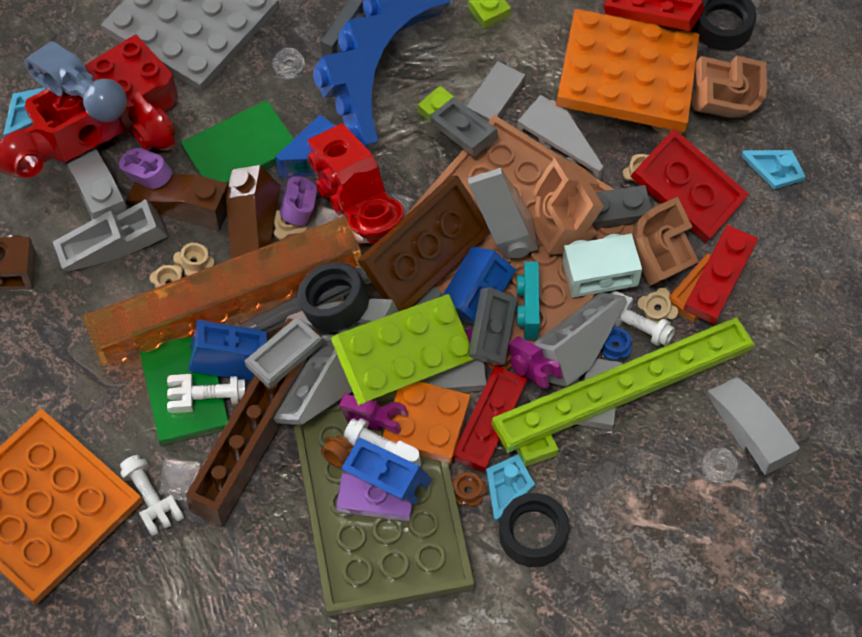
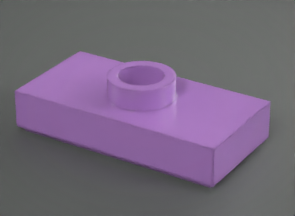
[336,473,412,521]

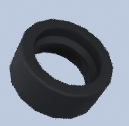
[694,0,756,50]
[297,262,369,332]
[499,493,570,567]

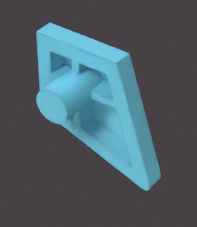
[4,88,45,137]
[742,150,806,190]
[486,455,535,522]

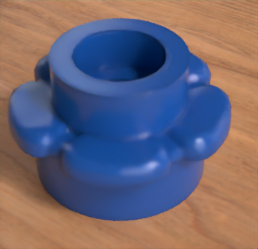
[600,327,632,361]

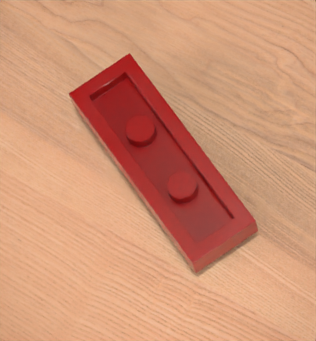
[603,0,704,31]
[684,225,758,325]
[452,366,528,473]

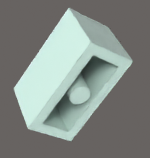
[562,233,642,298]

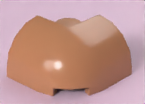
[691,55,767,118]
[532,157,604,255]
[632,197,699,286]

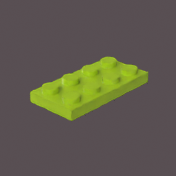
[331,294,476,405]

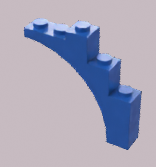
[313,0,451,151]

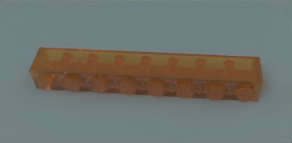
[82,216,361,366]

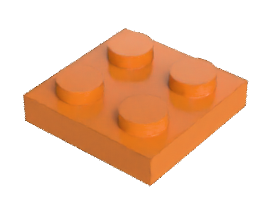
[382,381,471,464]

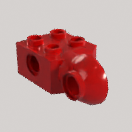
[84,34,178,151]
[0,89,123,178]
[307,123,404,244]

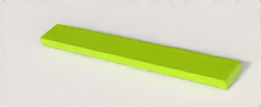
[491,317,755,453]

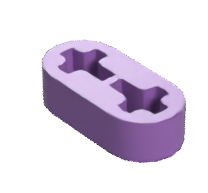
[118,148,173,189]
[280,176,317,226]

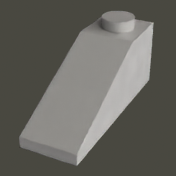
[517,94,603,181]
[65,147,126,220]
[468,168,539,259]
[533,292,627,386]
[273,335,352,425]

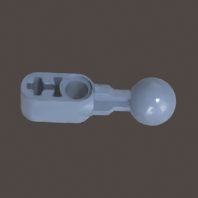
[24,41,127,122]

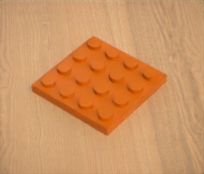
[555,9,699,132]
[0,408,143,606]

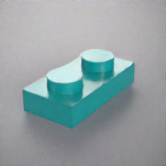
[516,262,540,340]

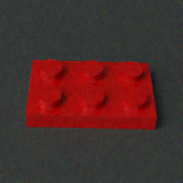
[630,128,749,243]

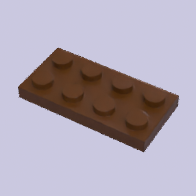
[357,175,490,311]

